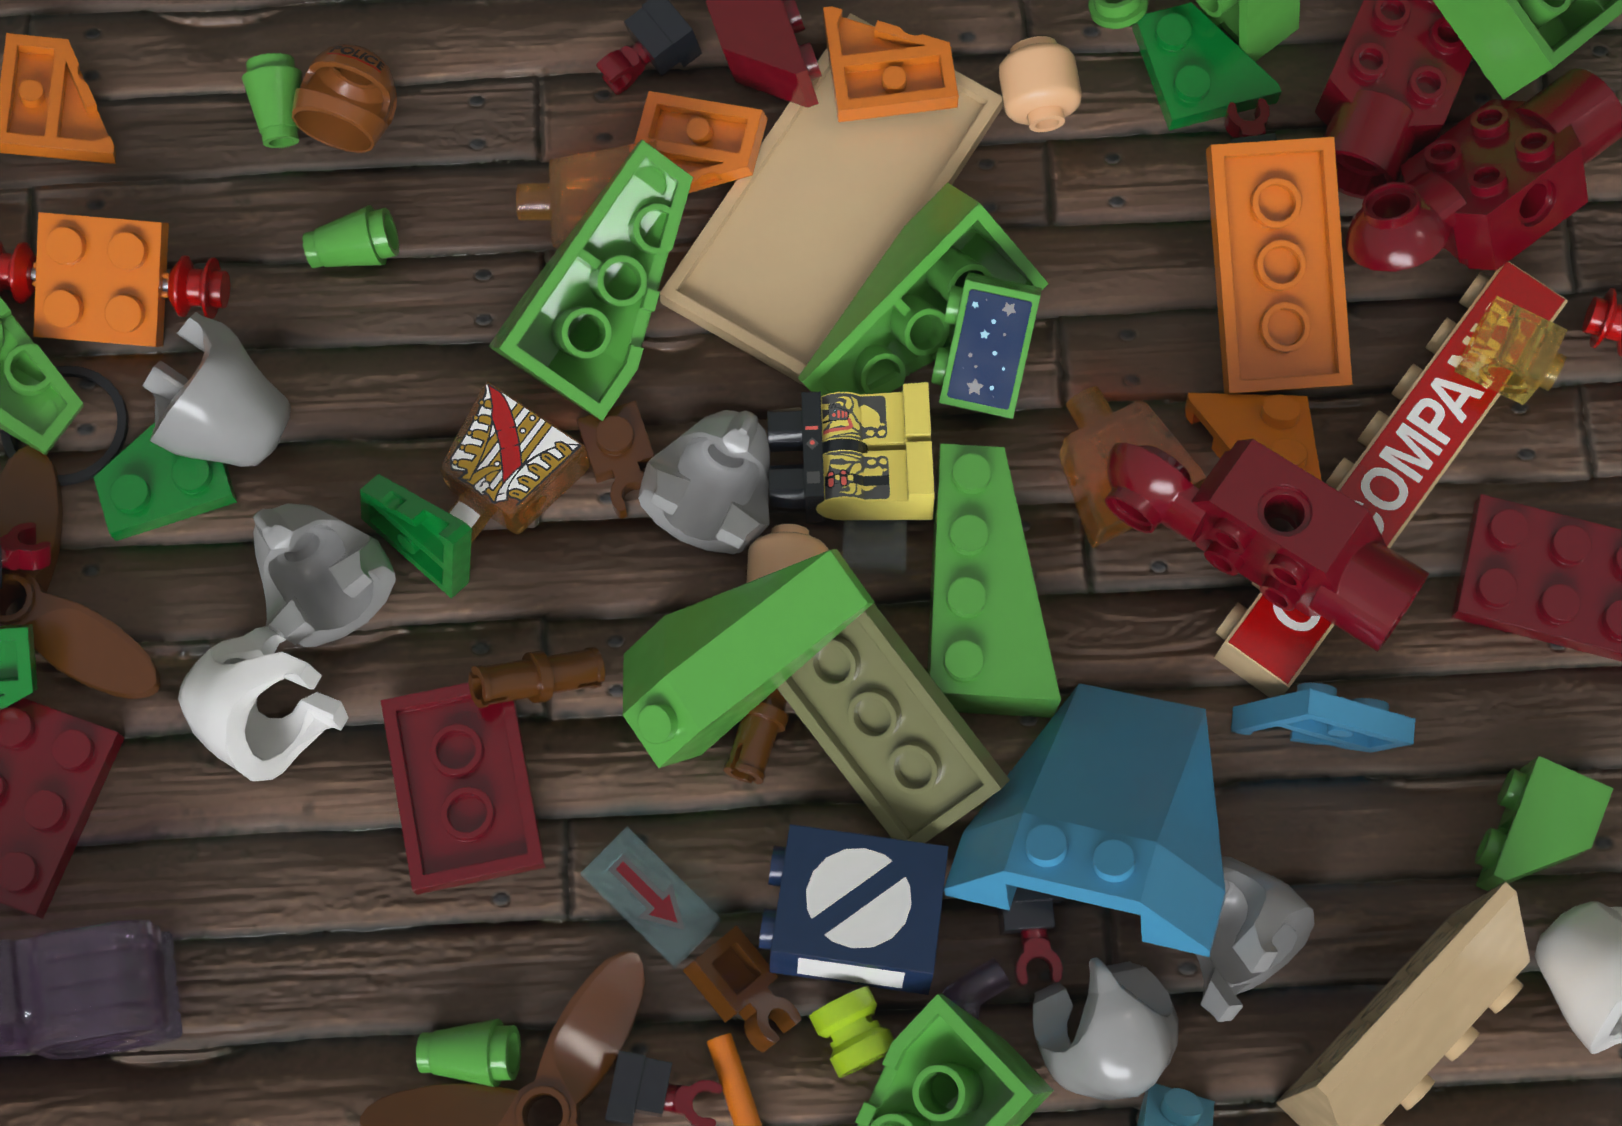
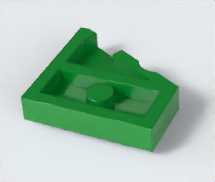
[1132,2,1282,131]
[93,422,237,541]

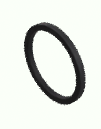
[0,365,128,486]

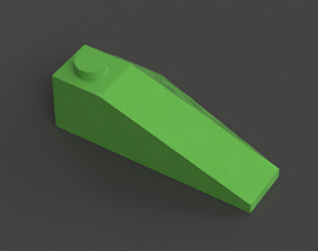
[488,140,693,421]
[622,549,874,768]
[855,994,1054,1126]

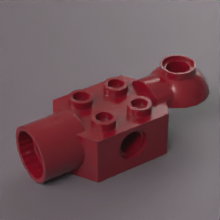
[1315,0,1473,199]
[1345,68,1622,272]
[1104,439,1429,652]

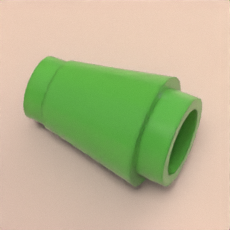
[242,53,302,148]
[303,205,399,269]
[416,1019,521,1087]

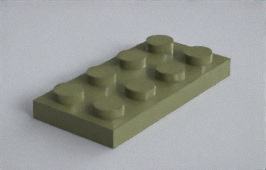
[777,603,1010,843]

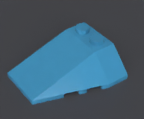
[944,683,1225,957]

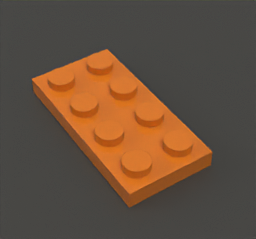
[1206,137,1353,394]

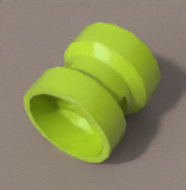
[809,986,895,1078]

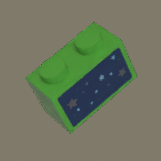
[931,272,1042,419]

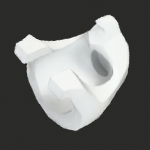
[178,627,349,781]
[1535,901,1622,1054]

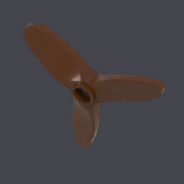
[0,445,161,699]
[360,951,646,1126]

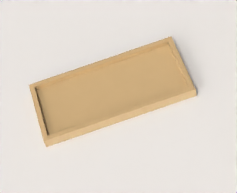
[659,13,1003,387]

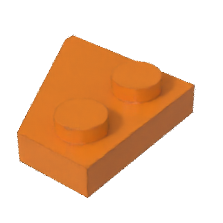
[823,6,959,122]
[1185,393,1322,481]

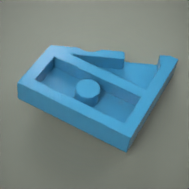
[1231,683,1415,753]

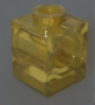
[1454,296,1567,405]

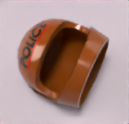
[292,44,397,153]

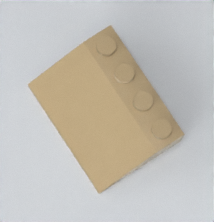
[1276,882,1530,1126]

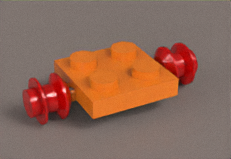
[0,212,230,347]

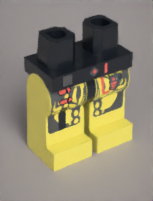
[767,382,935,523]

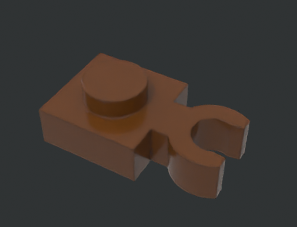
[576,400,655,519]
[683,925,802,1053]

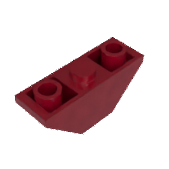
[706,0,822,108]

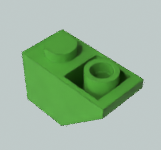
[1475,756,1613,891]

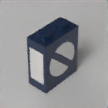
[759,824,949,995]

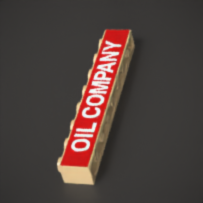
[1214,261,1568,698]

